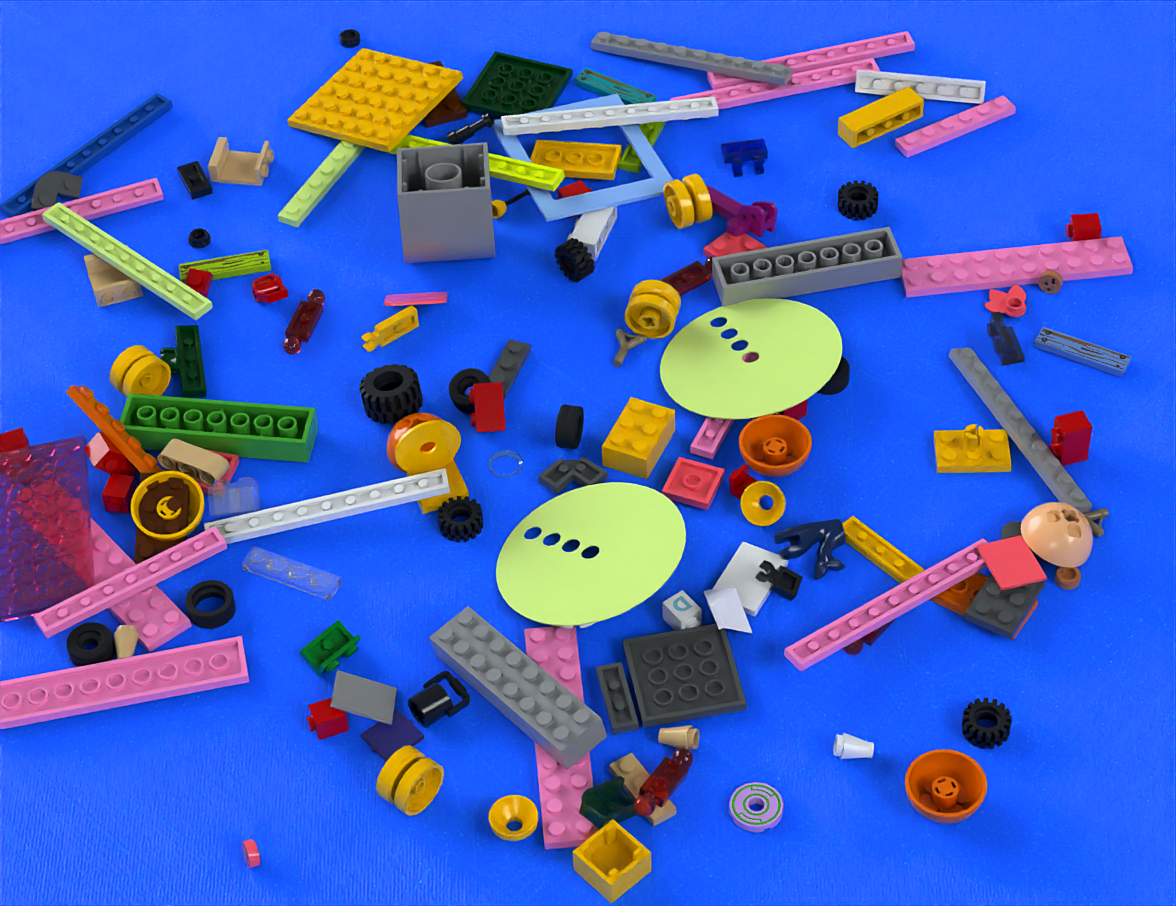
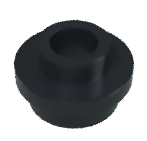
[188,228,211,249]

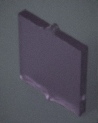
[361,710,424,762]

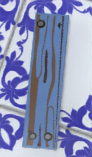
[1034,326,1132,378]

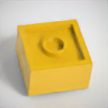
[572,819,652,904]

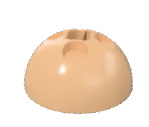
[1021,502,1093,568]

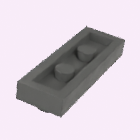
[488,339,531,399]
[596,662,639,735]

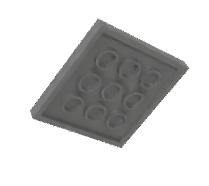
[622,624,747,728]

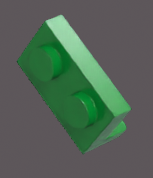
[299,620,361,676]

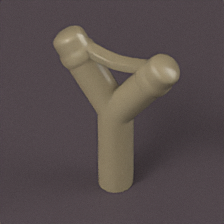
[613,329,647,367]
[1082,508,1109,537]

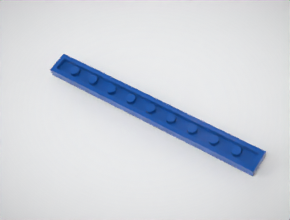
[0,93,173,218]

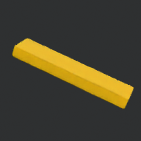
[842,516,925,584]

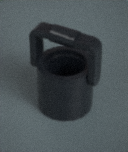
[407,671,470,728]

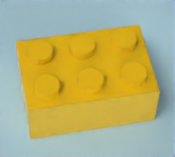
[602,397,676,479]

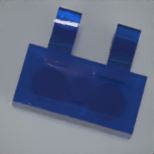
[721,138,768,177]

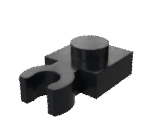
[755,560,803,601]

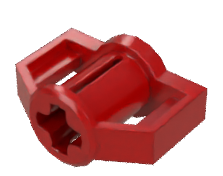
[251,273,288,304]

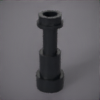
[446,113,495,145]

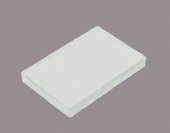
[713,542,788,617]

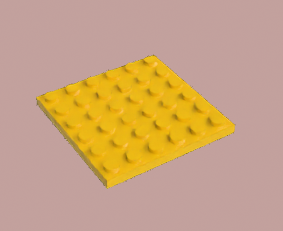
[287,48,463,153]

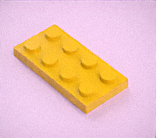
[530,140,622,180]

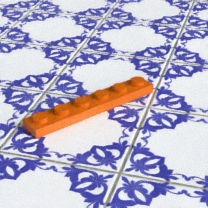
[66,385,164,473]

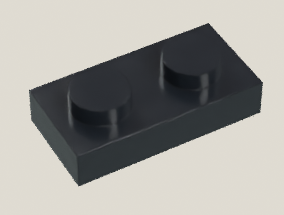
[177,161,213,200]

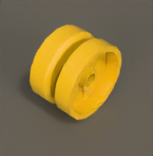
[663,173,712,229]
[624,280,681,339]
[109,345,171,398]
[376,745,444,816]

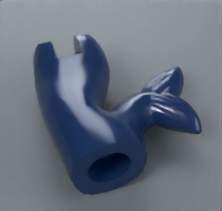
[773,519,846,580]

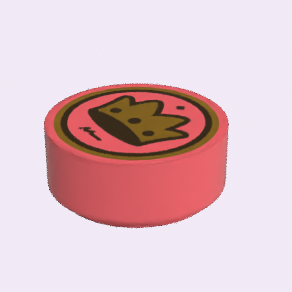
[242,839,260,868]

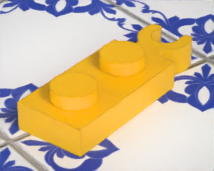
[361,305,419,352]

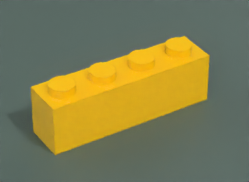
[838,86,924,148]

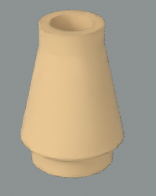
[113,625,139,659]
[658,725,699,752]

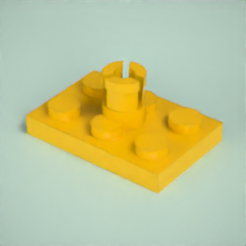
[933,424,1012,473]

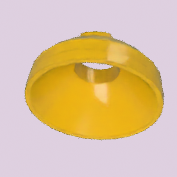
[740,481,786,526]
[488,795,538,841]

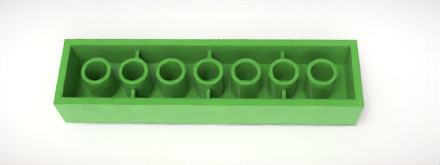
[119,393,319,463]

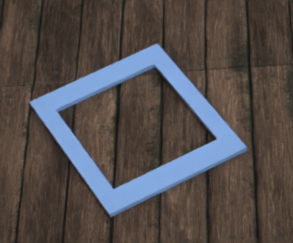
[492,94,673,222]

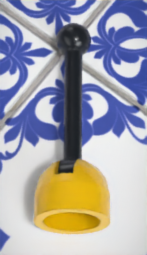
[492,188,531,219]

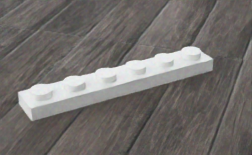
[855,70,986,104]

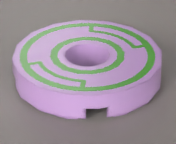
[729,782,784,833]

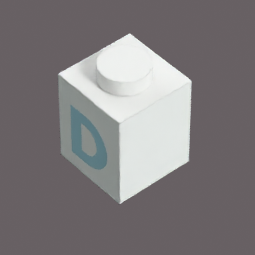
[662,590,702,631]

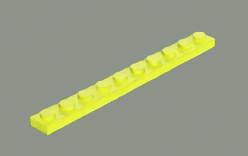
[375,134,565,191]

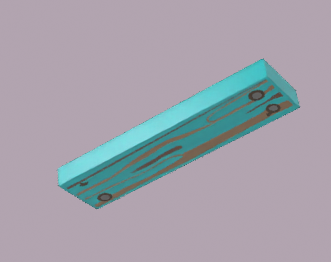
[574,68,657,105]

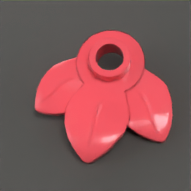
[984,284,1027,317]

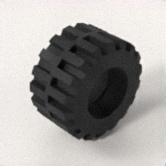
[359,364,423,424]

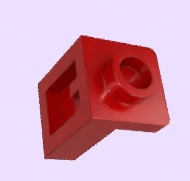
[185,268,213,298]
[729,464,765,500]

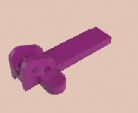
[706,185,778,237]

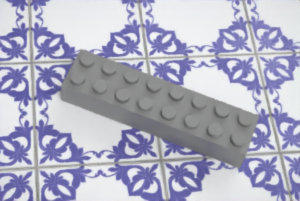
[712,227,903,307]
[429,606,607,770]

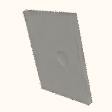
[330,670,397,725]

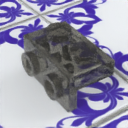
[987,312,1025,366]

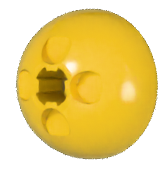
[131,471,205,541]

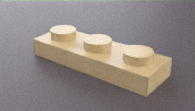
[609,753,676,826]

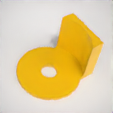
[394,420,469,514]

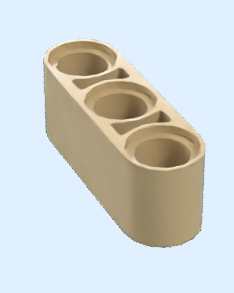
[157,439,230,487]

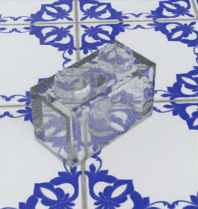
[207,477,261,517]

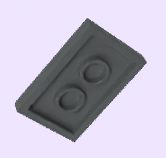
[964,573,1045,640]

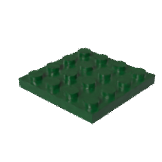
[461,51,573,118]

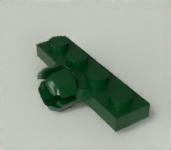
[160,325,207,398]

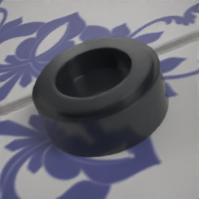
[339,29,361,48]

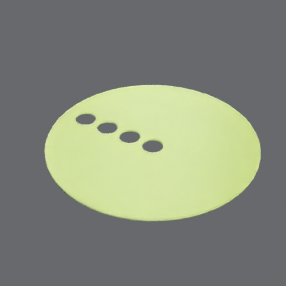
[660,298,843,420]
[496,482,686,626]

